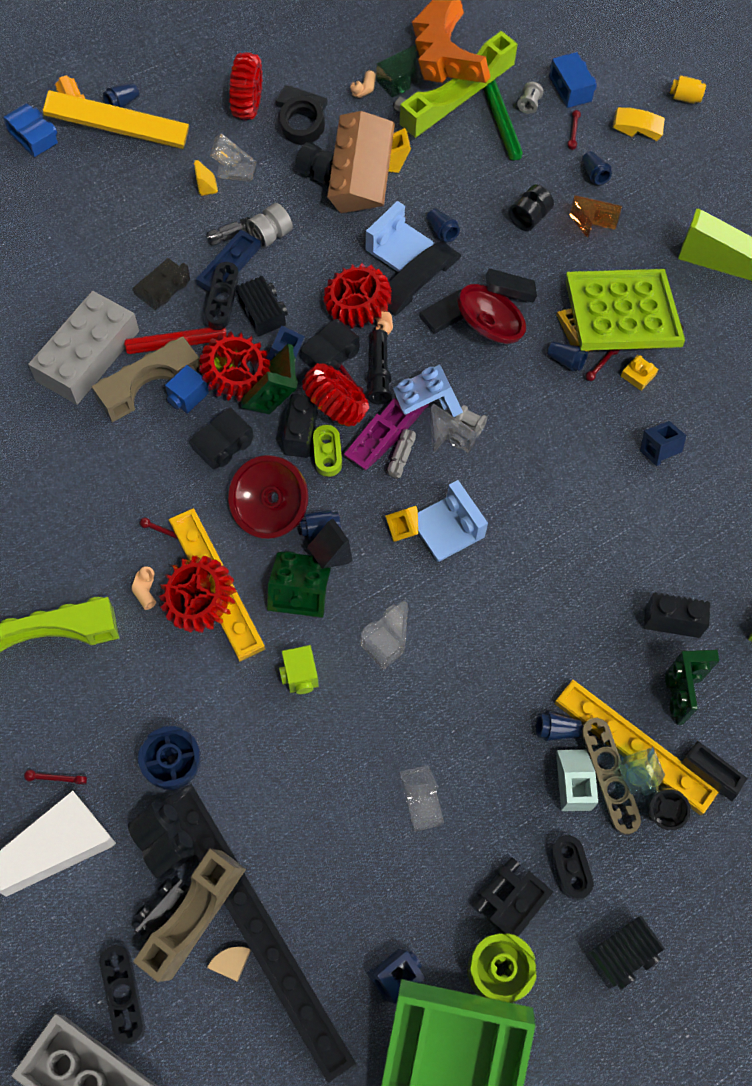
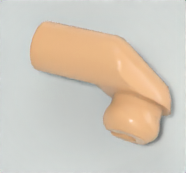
[350,71,376,98]
[374,312,393,334]
[132,566,156,610]

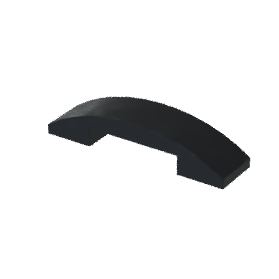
[388,241,461,316]

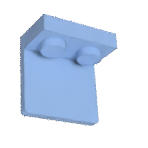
[366,201,434,272]
[393,364,463,417]
[418,480,488,562]

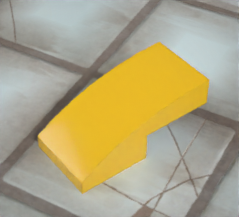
[613,107,665,141]

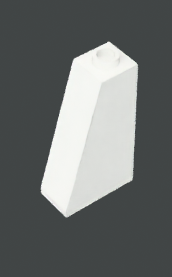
[0,791,116,897]

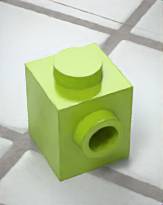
[279,645,319,694]

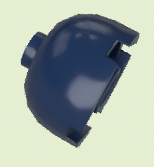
[138,726,201,790]

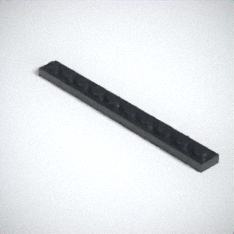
[165,783,356,1083]

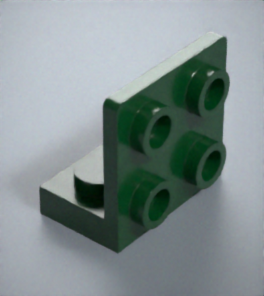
[242,344,298,415]
[267,552,331,618]
[665,650,720,725]

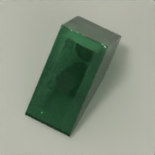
[376,45,417,98]

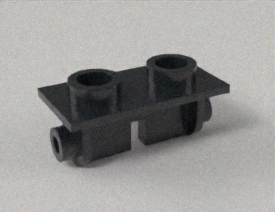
[131,876,190,940]

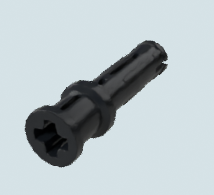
[368,329,392,405]

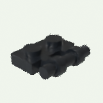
[472,857,554,937]

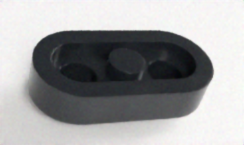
[551,835,594,900]

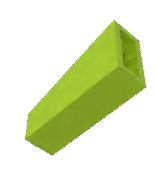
[678,208,752,281]

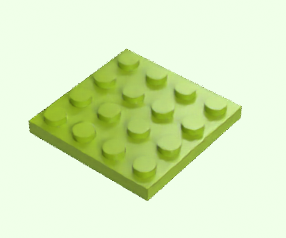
[565,269,685,351]

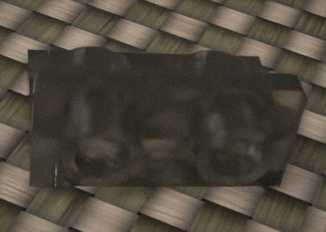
[132,258,191,310]

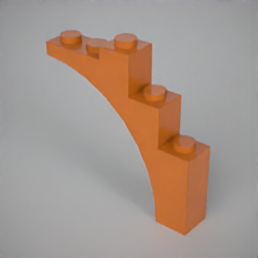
[412,0,490,83]

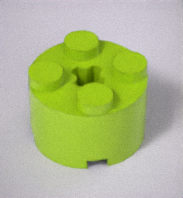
[467,934,536,1003]

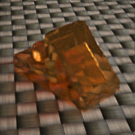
[570,195,622,238]

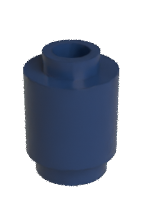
[300,510,341,541]

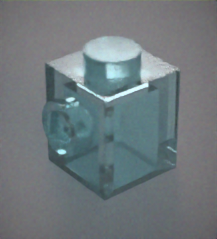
[619,747,665,795]

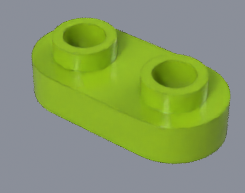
[313,425,342,477]

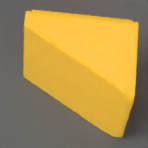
[194,160,218,196]
[385,506,418,542]

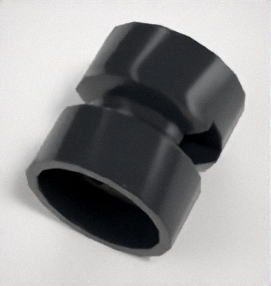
[295,142,334,185]
[508,185,554,231]
[646,786,691,830]

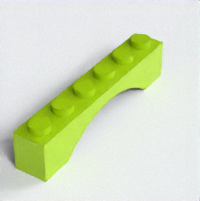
[399,31,518,138]
[0,597,119,652]

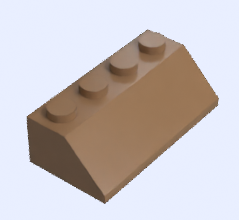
[327,111,395,213]

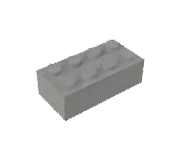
[28,291,139,405]
[12,1014,158,1086]

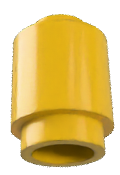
[670,76,706,104]

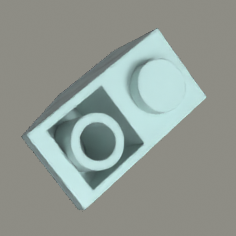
[556,750,598,811]

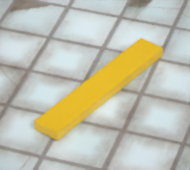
[43,90,189,149]
[169,508,265,662]
[554,680,719,816]

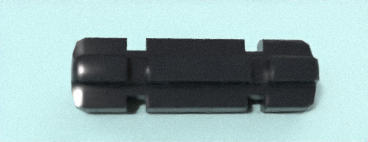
[206,217,250,246]

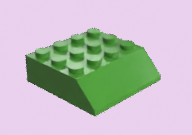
[381,979,535,1086]

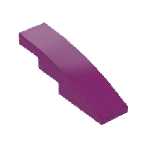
[344,398,431,471]

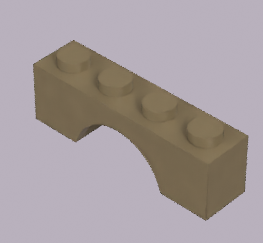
[92,336,201,423]
[133,849,246,982]

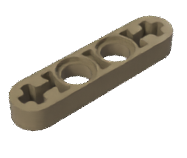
[582,718,641,835]

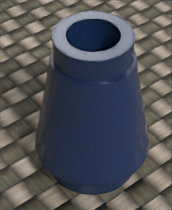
[103,83,139,108]
[582,151,612,185]
[427,208,460,242]
[547,341,588,371]
[536,711,582,741]

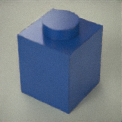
[165,365,209,414]

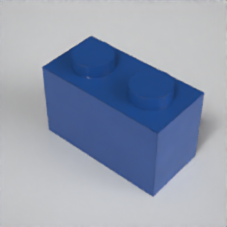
[549,52,597,108]

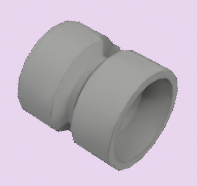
[246,203,293,248]

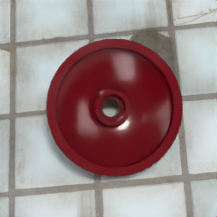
[458,284,526,344]
[228,455,308,539]

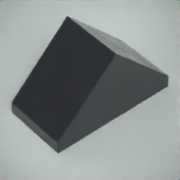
[307,519,353,569]

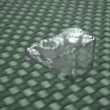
[360,601,408,670]

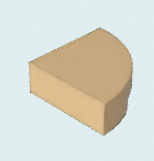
[207,947,251,982]

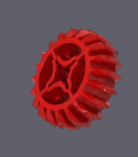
[229,52,263,120]
[323,263,392,329]
[199,331,270,402]
[302,363,369,427]
[159,555,237,633]

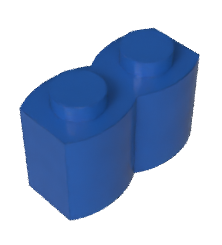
[3,103,58,157]

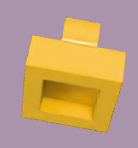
[621,355,658,391]

